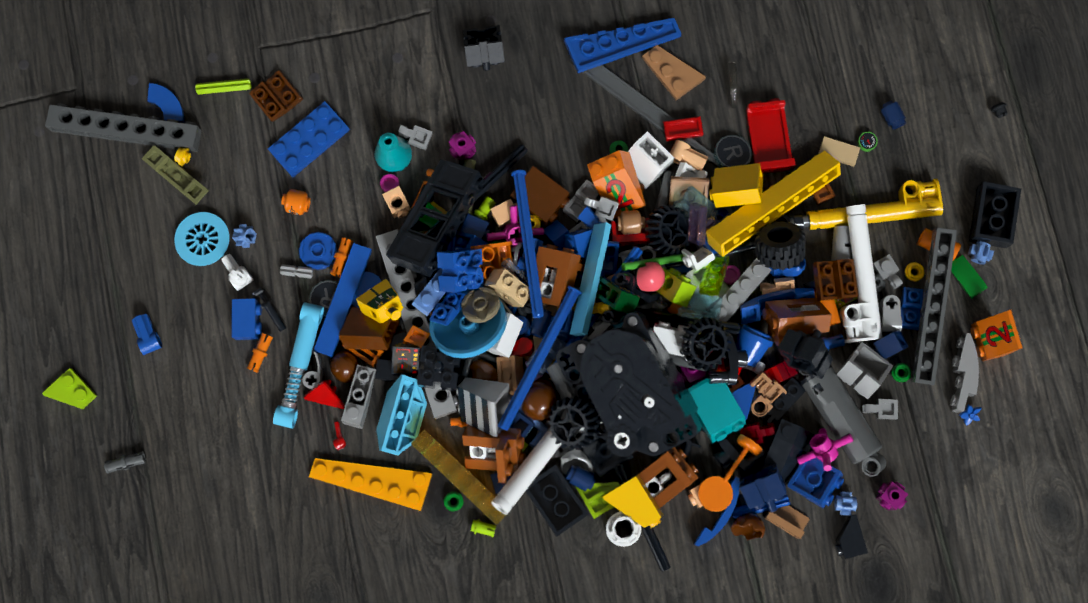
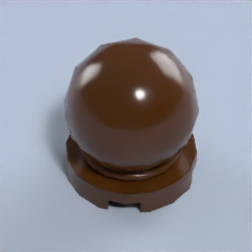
[521,378,561,421]

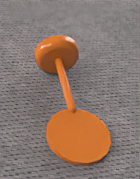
[698,434,763,512]

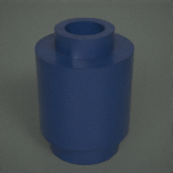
[881,100,906,130]
[530,309,554,339]
[565,465,596,491]

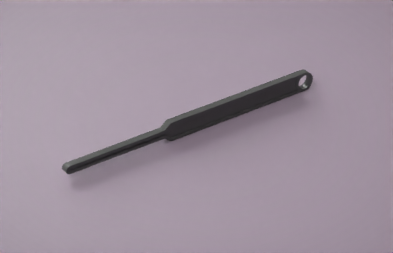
[571,59,728,168]

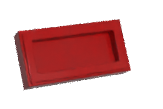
[663,116,704,141]

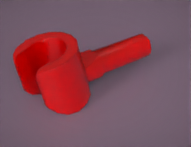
[332,422,346,450]

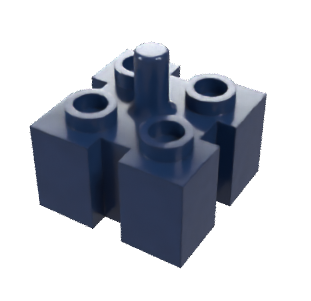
[740,463,787,513]

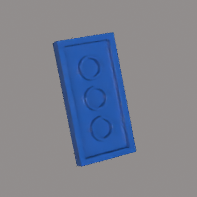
[268,101,350,178]

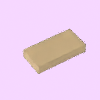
[818,136,860,167]

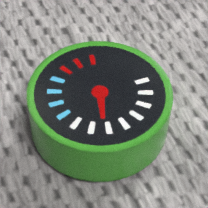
[857,132,878,152]

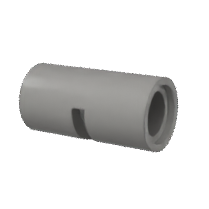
[831,226,851,261]

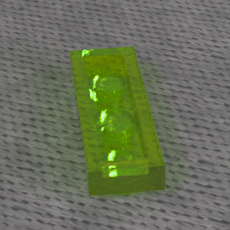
[699,256,729,296]

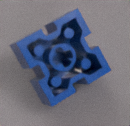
[437,248,484,293]

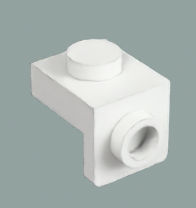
[675,162,708,178]
[681,247,715,271]

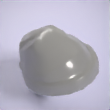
[561,449,593,476]

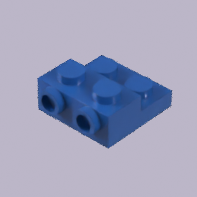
[787,458,844,508]

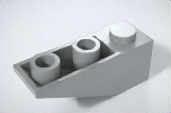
[341,365,376,429]

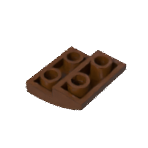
[249,70,304,122]
[812,259,858,301]

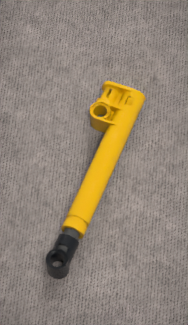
[771,178,943,230]

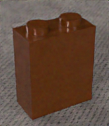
[510,166,570,226]
[339,308,399,350]

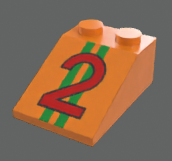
[587,150,646,219]
[971,310,1022,361]

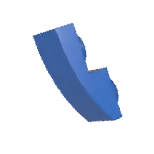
[900,287,923,330]
[429,292,466,326]

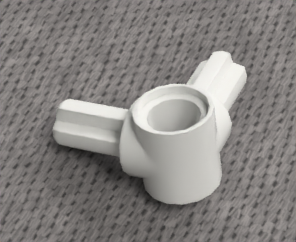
[221,254,254,291]

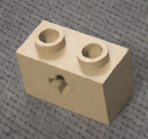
[484,269,530,307]

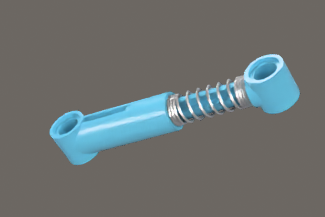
[273,302,324,429]

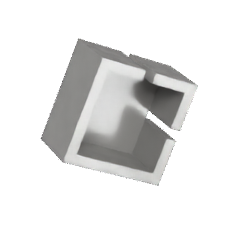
[836,342,893,399]

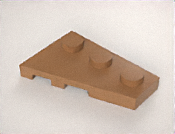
[642,45,706,100]

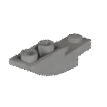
[950,333,979,413]

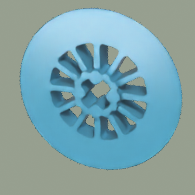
[174,212,229,266]

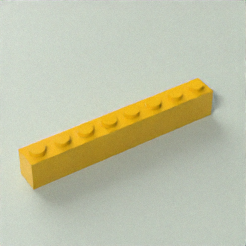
[706,150,841,257]

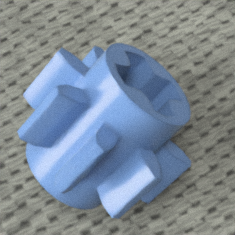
[232,224,257,248]
[968,241,994,264]
[834,492,857,516]

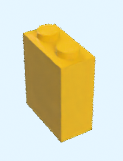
[709,163,763,208]

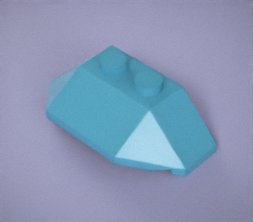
[376,374,427,455]

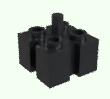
[463,25,505,71]
[777,329,833,379]
[417,346,462,391]

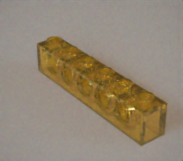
[411,429,511,526]

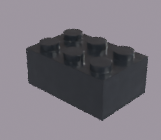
[969,181,1022,248]
[526,465,589,537]

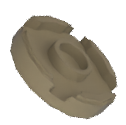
[461,287,500,323]

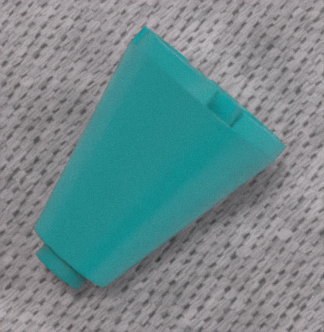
[374,133,412,172]

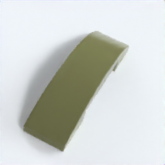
[142,145,209,205]

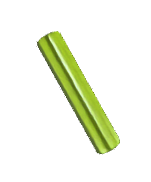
[195,79,251,94]

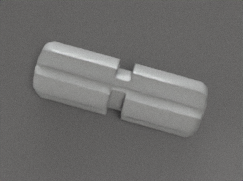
[280,264,313,279]

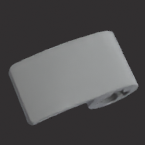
[302,351,323,390]

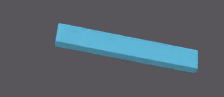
[570,222,611,336]

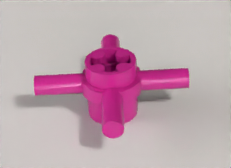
[486,205,544,262]
[797,428,854,471]

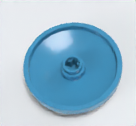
[429,289,507,358]

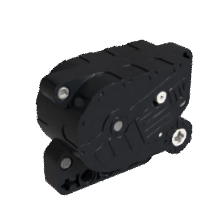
[556,311,701,457]

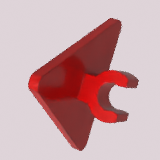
[304,380,345,409]

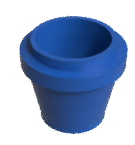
[735,324,774,368]

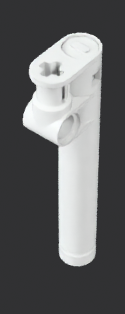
[839,204,883,343]
[491,407,602,515]

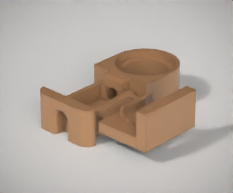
[749,371,787,416]

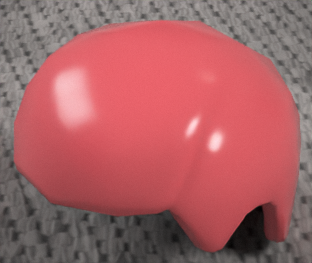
[637,262,665,292]

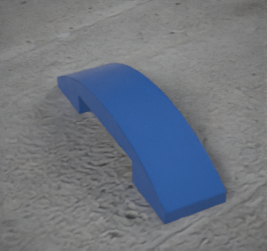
[740,288,815,324]
[694,477,740,546]

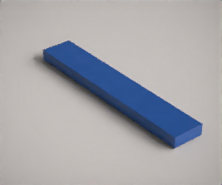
[313,243,372,357]

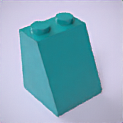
[687,378,746,443]

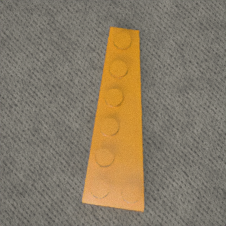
[309,458,432,511]

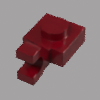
[740,422,776,444]

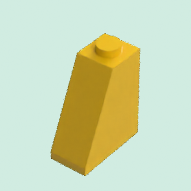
[603,474,663,528]

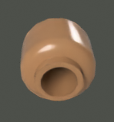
[617,210,645,235]

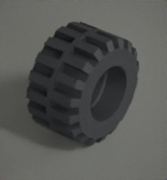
[756,221,806,270]

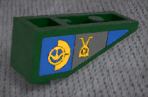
[596,275,640,314]

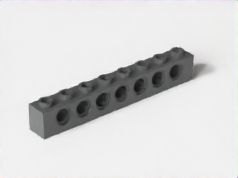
[45,103,202,152]
[911,228,957,385]

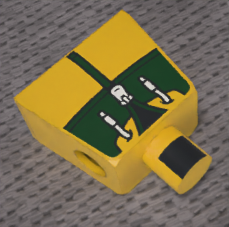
[356,279,403,323]

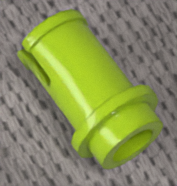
[473,197,496,220]
[471,519,496,537]

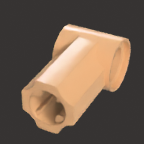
[670,140,708,170]

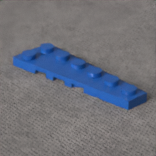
[564,18,681,73]

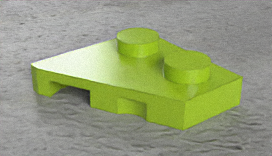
[42,368,97,409]
[576,482,620,519]

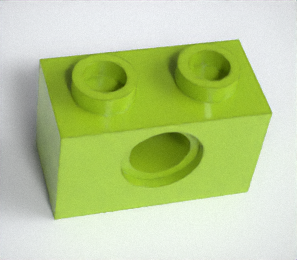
[657,268,696,307]

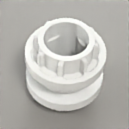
[606,511,641,546]

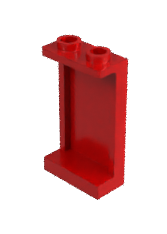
[746,98,795,174]

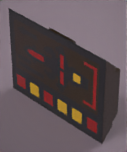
[391,343,421,375]

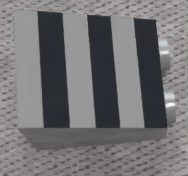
[456,377,510,437]

